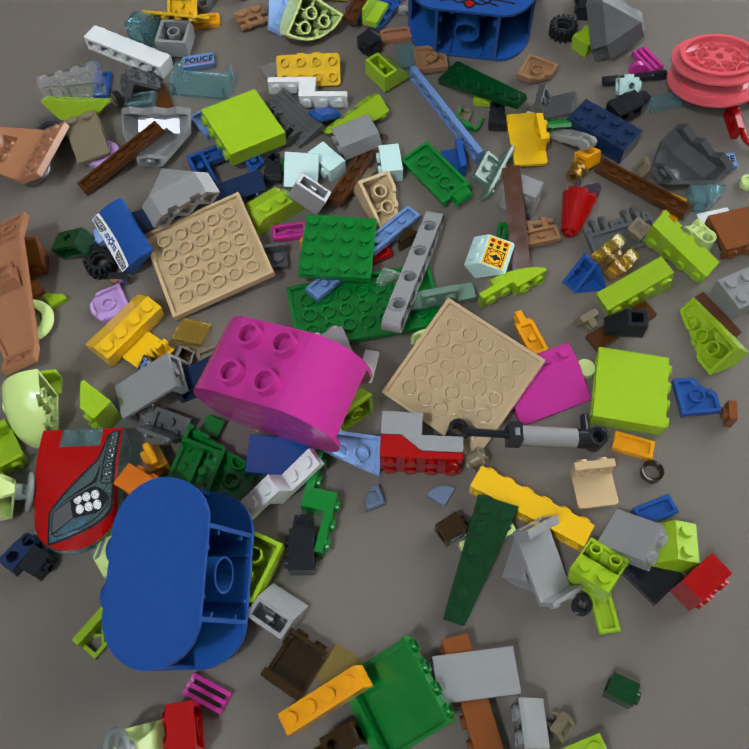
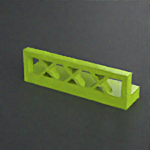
[72,606,108,660]

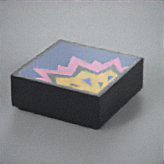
[108,272,131,285]

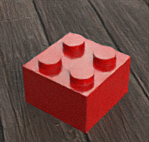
[670,553,732,611]
[161,700,205,749]

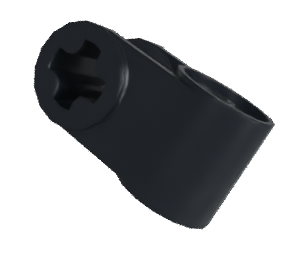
[488,101,506,131]
[264,151,282,184]

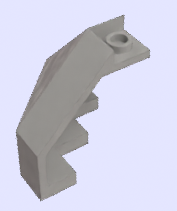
[121,106,191,168]
[142,168,220,228]

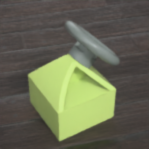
[0,472,35,521]
[103,719,166,749]

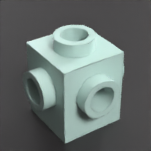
[615,74,641,95]

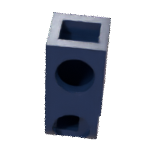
[0,533,42,577]

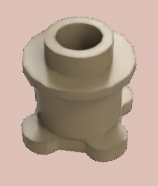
[463,446,489,473]

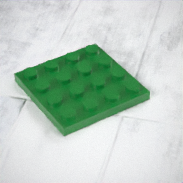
[297,214,377,282]

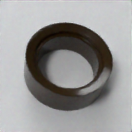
[640,460,664,484]

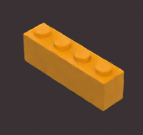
[278,665,373,736]

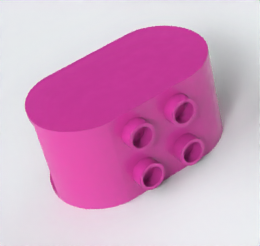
[193,316,372,452]

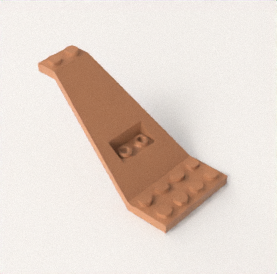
[0,122,70,185]
[0,211,40,376]

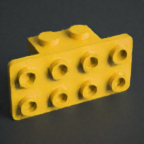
[142,0,210,22]
[276,52,341,87]
[506,112,550,167]

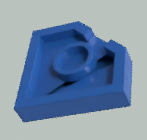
[671,377,722,417]

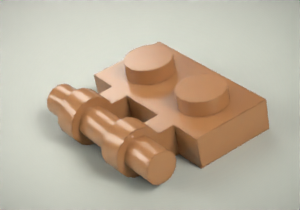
[232,3,268,31]
[526,216,562,249]

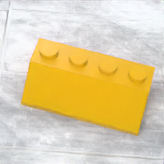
[85,294,165,368]

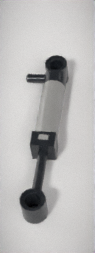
[445,414,609,452]

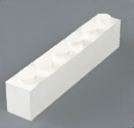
[84,25,174,79]

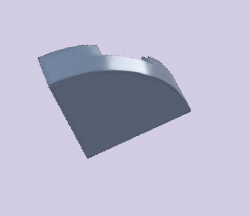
[365,485,386,512]
[427,486,455,507]

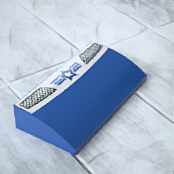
[92,198,154,275]

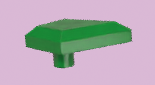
[547,120,572,134]

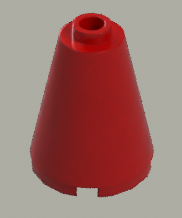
[561,186,598,238]

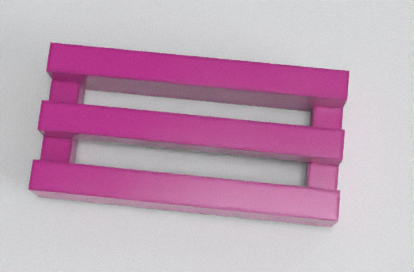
[631,46,664,72]
[271,221,305,242]
[181,672,232,715]

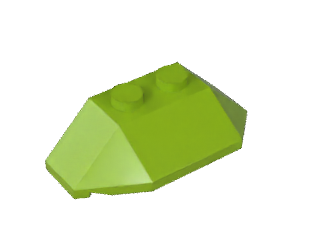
[41,96,111,120]
[246,187,306,237]

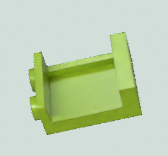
[0,419,29,475]

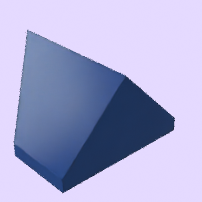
[562,253,606,293]

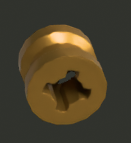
[566,162,587,184]

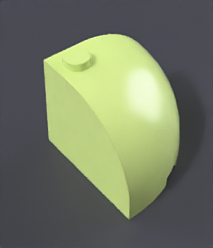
[279,0,343,41]
[2,369,59,448]

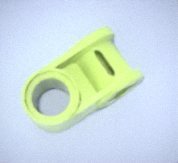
[681,219,717,252]

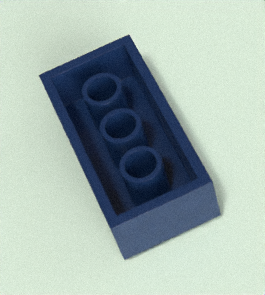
[565,99,643,164]

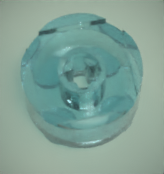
[124,11,160,46]

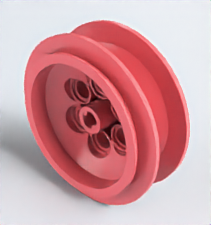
[667,34,749,108]

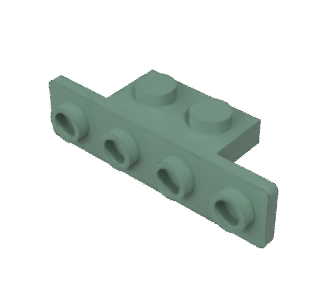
[471,145,515,201]
[411,282,476,311]

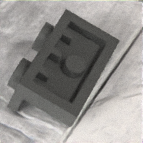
[262,242,289,271]

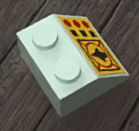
[464,234,515,278]

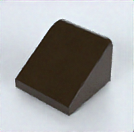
[398,227,417,251]
[173,343,197,367]

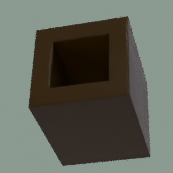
[435,511,468,547]

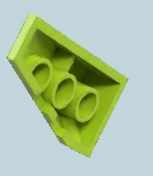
[679,297,749,375]

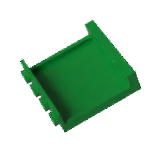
[348,636,455,749]

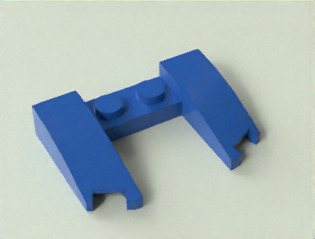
[186,145,265,184]

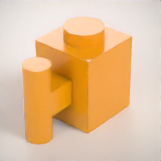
[139,442,171,477]

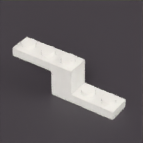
[268,77,348,108]
[240,448,324,520]

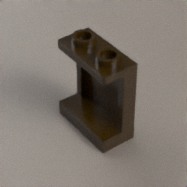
[260,628,329,701]

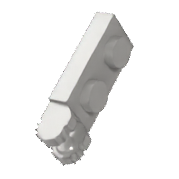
[551,127,598,151]

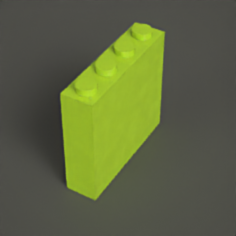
[200,89,286,166]
[589,347,672,436]

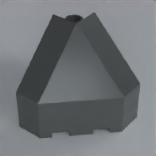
[586,0,645,61]
[650,124,734,185]

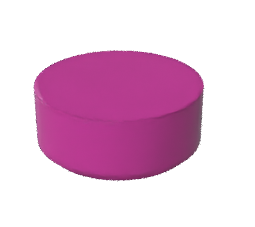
[628,61,646,74]

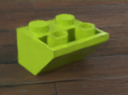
[365,52,410,92]
[567,537,630,604]

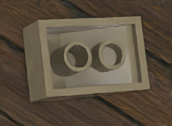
[64,110,111,166]

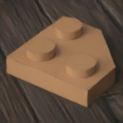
[413,45,449,74]
[516,53,559,84]

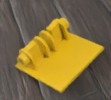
[122,331,175,369]

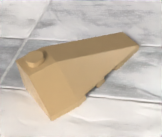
[353,170,400,242]

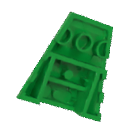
[165,422,255,501]

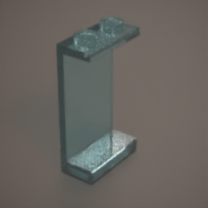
[168,61,235,100]

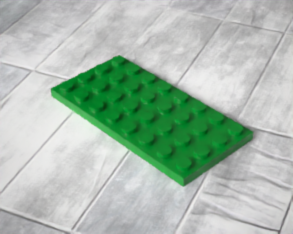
[286,265,440,344]

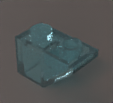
[685,184,726,212]

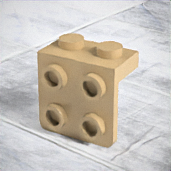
[569,457,619,510]

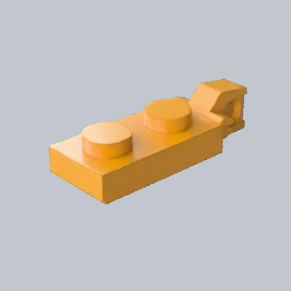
[513,310,549,354]

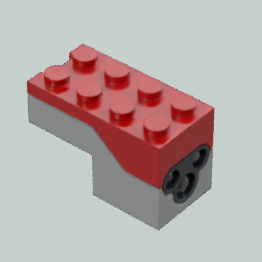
[380,411,463,476]

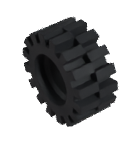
[548,14,578,44]
[83,246,119,280]

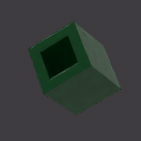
[602,672,641,709]

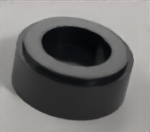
[110,90,124,108]

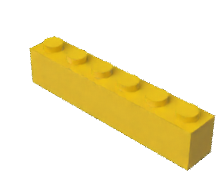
[469,465,595,552]

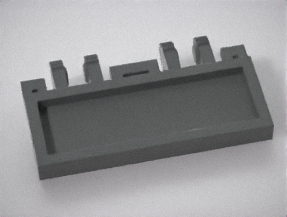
[266,87,325,148]
[582,206,654,262]

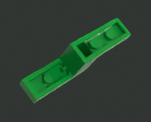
[300,449,341,558]

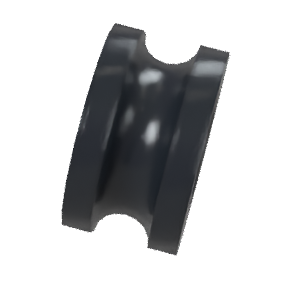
[571,595,593,617]

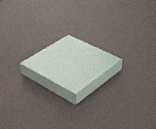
[284,152,319,187]

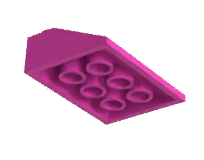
[512,343,591,425]

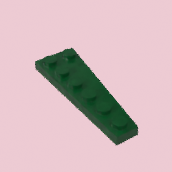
[438,61,527,110]
[443,494,519,626]

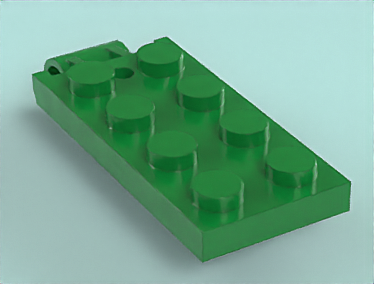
[401,141,472,207]

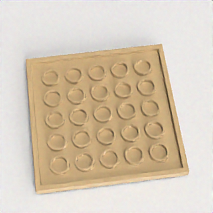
[144,192,276,321]
[382,298,546,453]

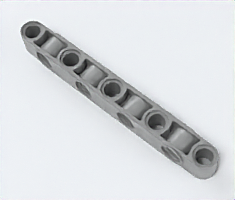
[381,211,445,334]

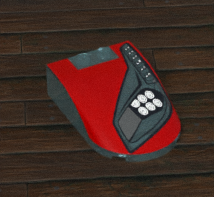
[34,428,131,555]

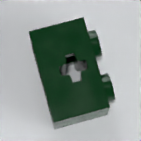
[51,227,95,260]

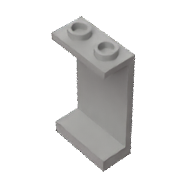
[115,353,189,423]
[513,515,583,609]
[429,646,522,703]

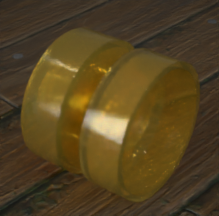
[590,232,640,281]

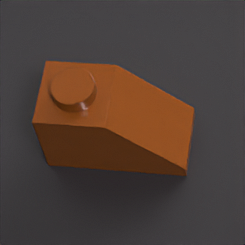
[24,236,49,276]

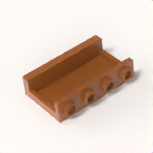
[704,206,749,260]

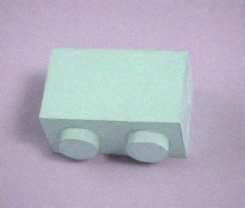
[308,142,346,182]
[376,143,403,182]

